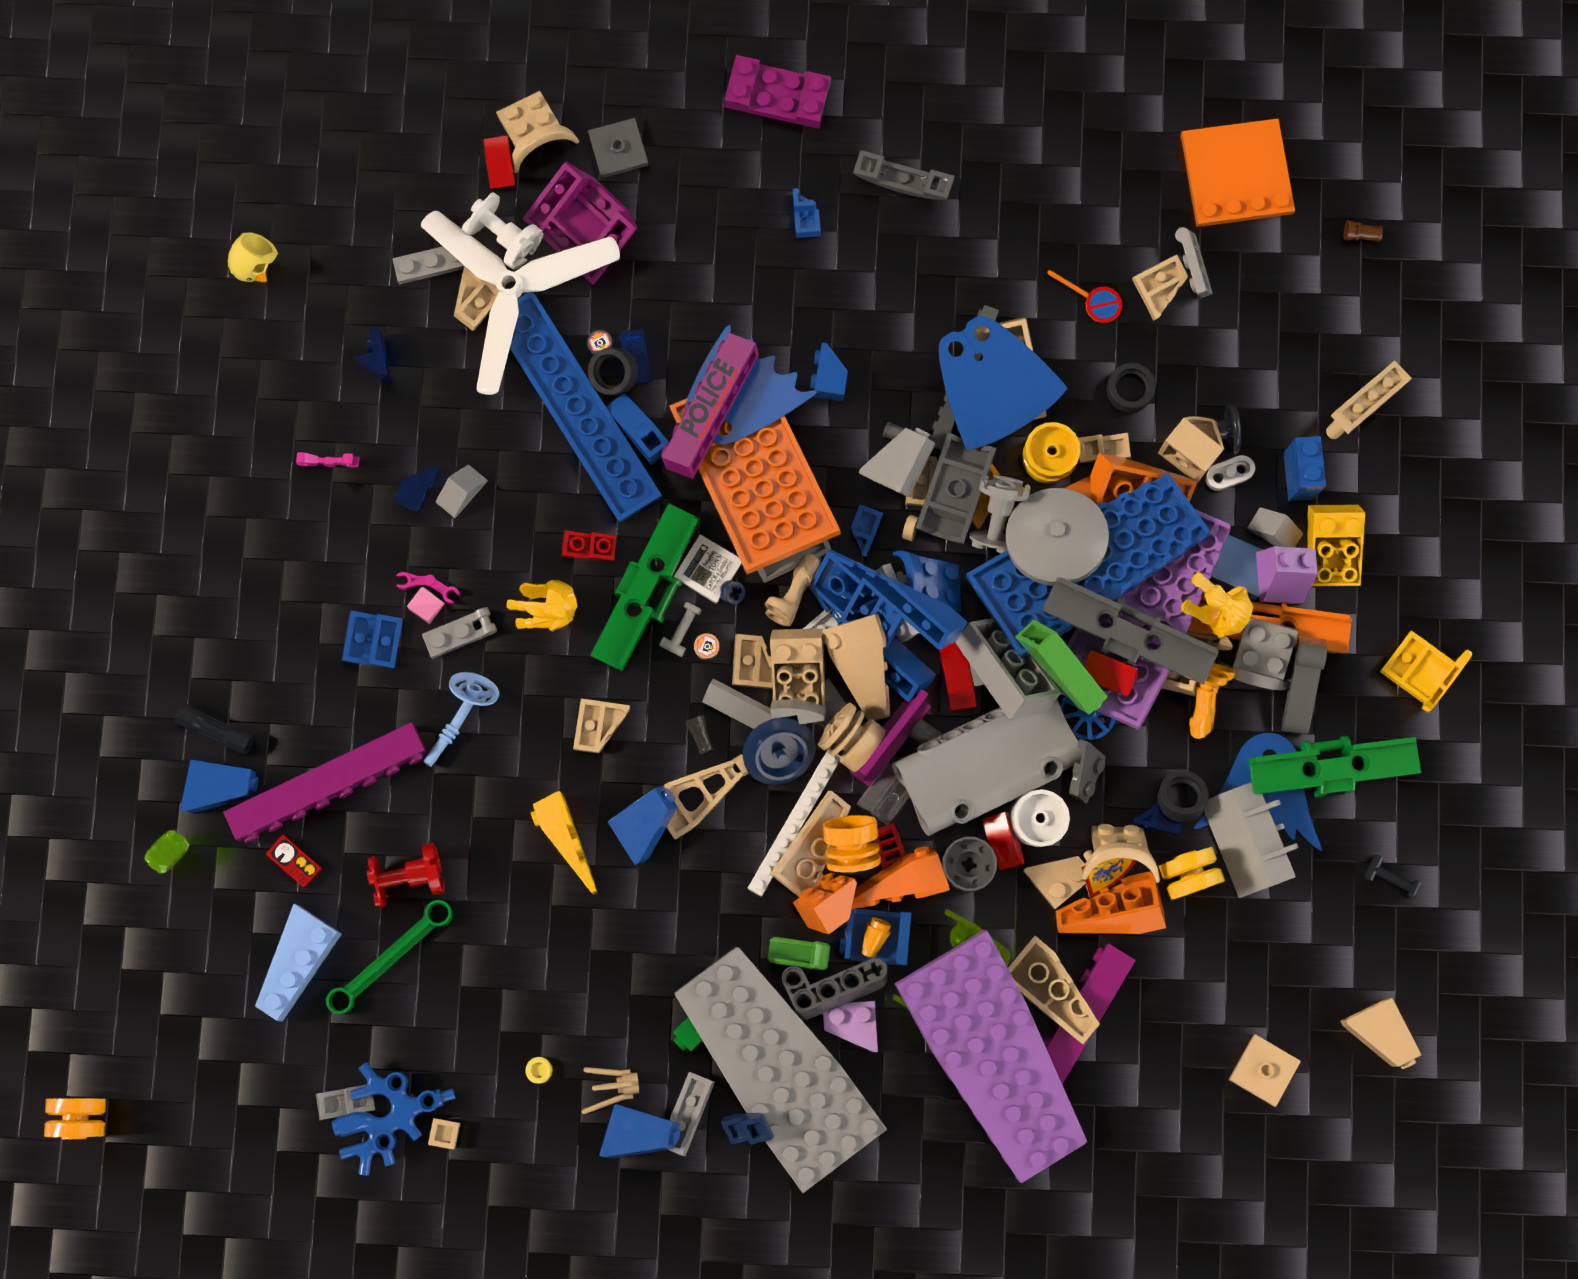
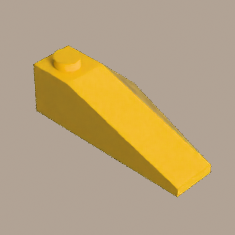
[531,791,598,894]

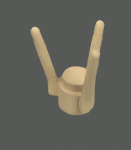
[582,1067,639,1114]

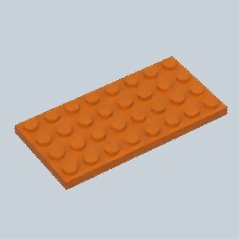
[669,398,841,574]

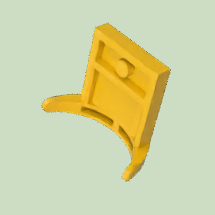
[1380,631,1472,713]

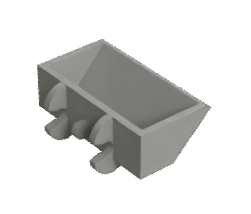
[1204,782,1299,898]

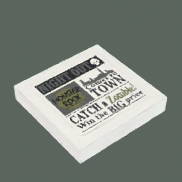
[674,535,742,604]

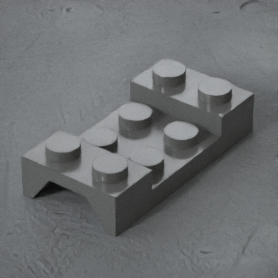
[916,433,996,546]

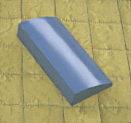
[1209,535,1263,601]

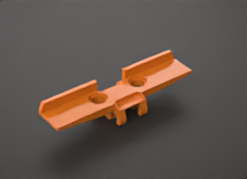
[1188,595,1352,653]

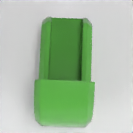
[768,937,830,970]

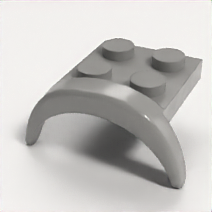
[1217,617,1298,690]

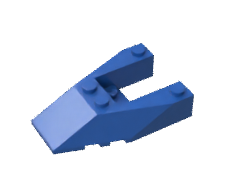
[809,550,968,702]

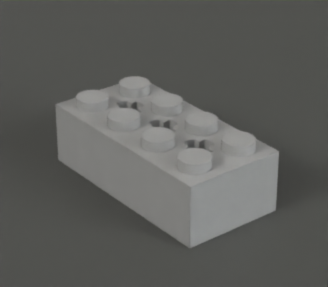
[955,618,1061,720]

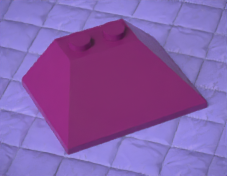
[523,162,637,285]

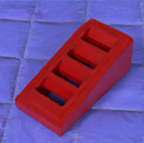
[873,823,906,870]

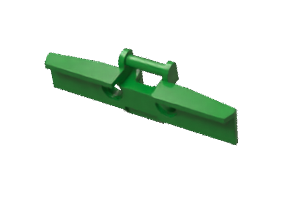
[590,504,700,671]
[1248,736,1421,798]

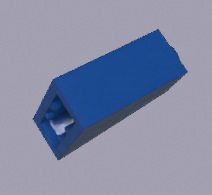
[180,760,259,814]
[608,786,678,865]
[599,1104,680,1158]

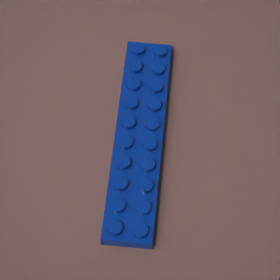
[510,292,662,523]

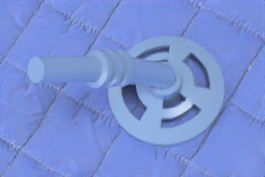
[423,672,499,767]

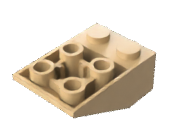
[770,629,825,707]

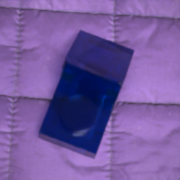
[354,327,391,382]

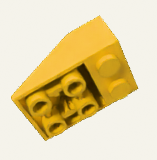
[1307,505,1365,586]

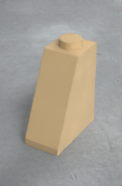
[1340,998,1421,1069]

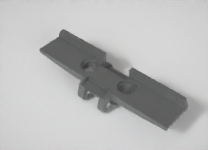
[1042,577,1219,685]

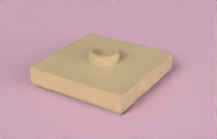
[1229,1034,1301,1107]

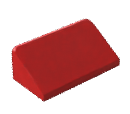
[1084,650,1139,697]

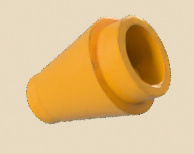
[861,917,891,958]

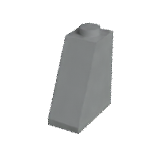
[859,428,936,497]

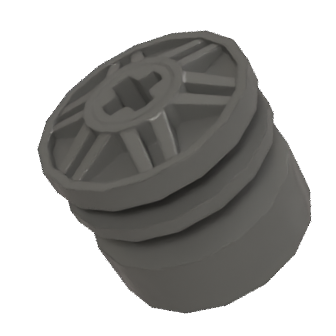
[942,837,997,892]

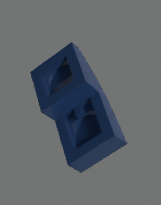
[721,1113,774,1145]

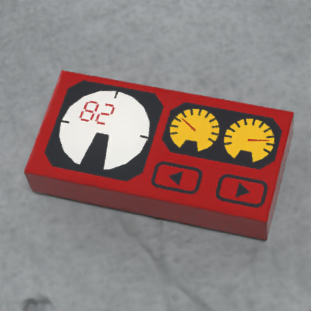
[266,835,322,888]

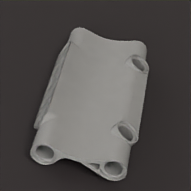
[892,699,1083,836]

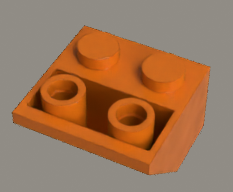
[793,873,857,934]

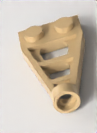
[664,754,749,840]

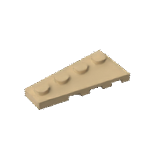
[770,791,851,898]

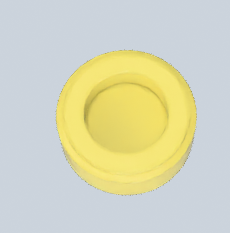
[526,1057,552,1084]

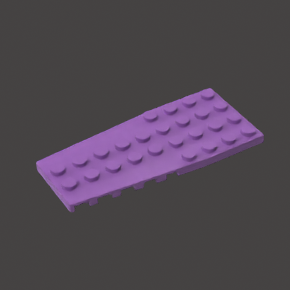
[1050,509,1231,730]
[895,930,1087,1183]

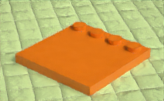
[1181,119,1295,227]

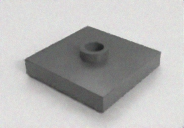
[588,118,649,178]

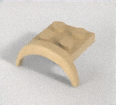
[496,91,579,174]
[1082,824,1160,883]

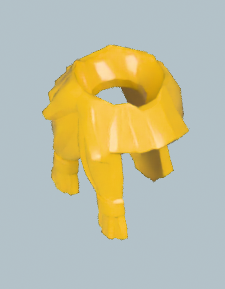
[1181,572,1253,638]
[506,580,578,632]

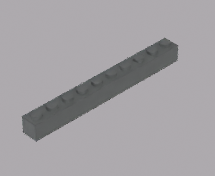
[928,305,999,454]

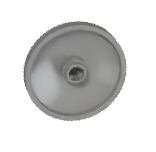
[1006,488,1109,586]

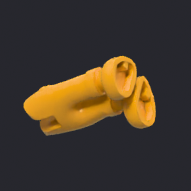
[1189,664,1235,739]

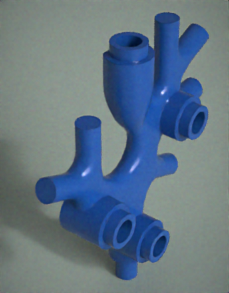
[332,1062,456,1175]

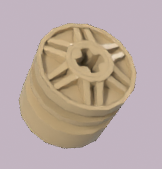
[818,703,886,772]

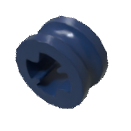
[720,580,745,604]

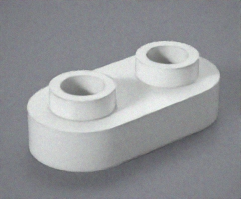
[1205,455,1255,491]

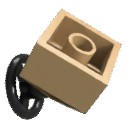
[1158,404,1241,483]

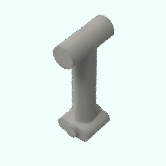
[659,602,702,657]

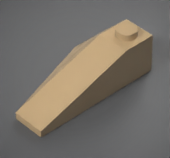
[1008,936,1100,1044]

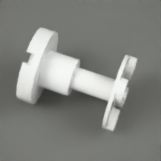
[462,192,543,270]

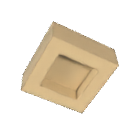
[428,1118,460,1149]

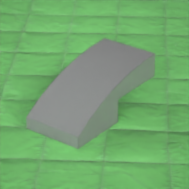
[770,699,826,725]
[316,1085,375,1120]

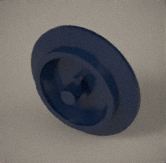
[742,717,816,785]

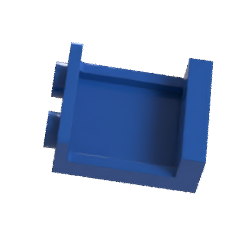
[839,909,911,966]

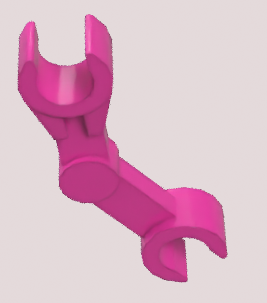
[296,452,359,467]
[396,572,460,605]

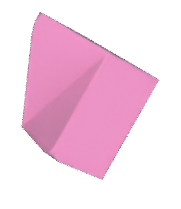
[407,587,445,624]

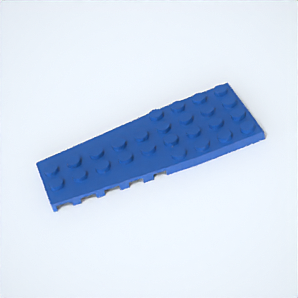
[966,473,1209,659]

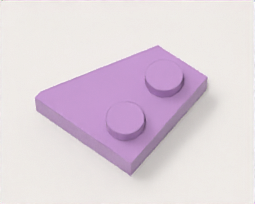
[823,1001,878,1052]

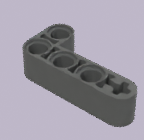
[1282,636,1327,735]
[782,958,887,1020]

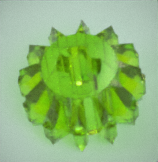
[144,830,189,874]

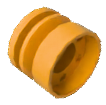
[822,815,881,873]

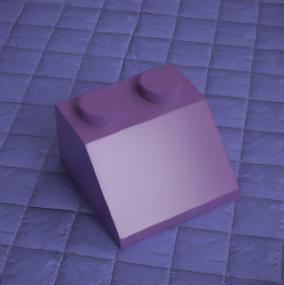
[1256,546,1318,604]

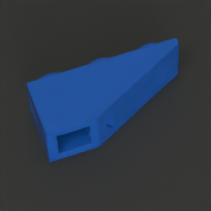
[606,393,669,465]

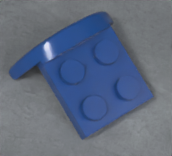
[893,551,961,613]

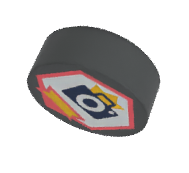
[587,330,613,354]

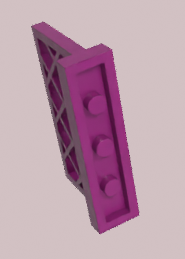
[849,690,931,787]

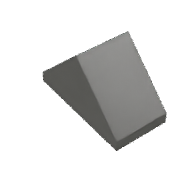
[436,465,488,518]
[1247,507,1303,548]

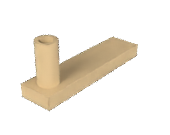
[1326,361,1412,439]

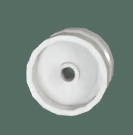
[1009,789,1070,847]

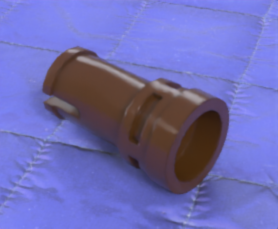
[1344,220,1383,242]

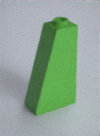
[1015,620,1108,714]

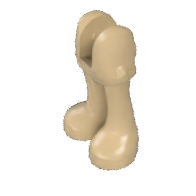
[765,553,819,626]

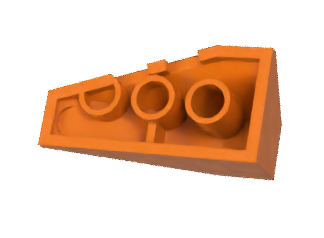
[1090,452,1197,505]
[851,846,950,909]
[1056,871,1166,934]

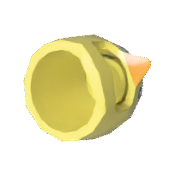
[227,233,278,283]

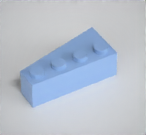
[255,904,342,1021]

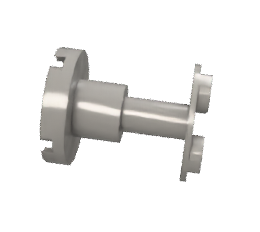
[969,475,1031,553]

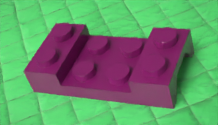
[725,55,831,129]

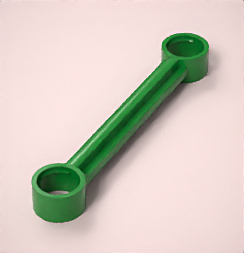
[326,900,453,1014]

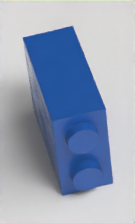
[1283,436,1326,501]

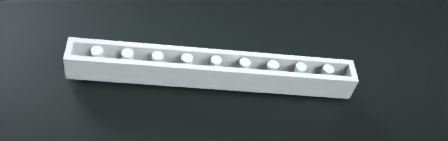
[748,749,841,897]

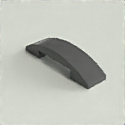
[853,150,955,200]

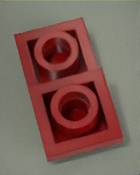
[484,135,516,189]
[561,530,617,561]
[982,812,1024,870]

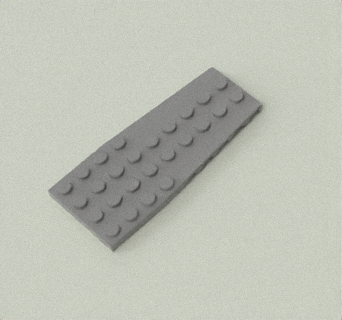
[675,947,887,1193]

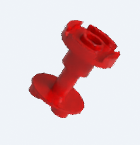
[367,843,445,908]

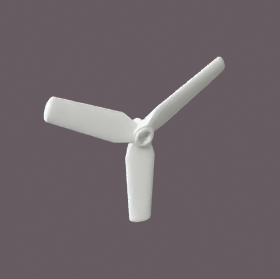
[421,211,620,395]

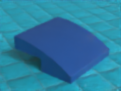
[341,611,403,669]

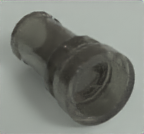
[685,715,715,755]

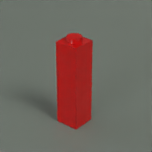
[939,631,977,714]

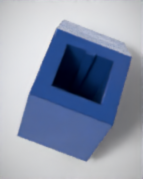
[810,343,848,401]

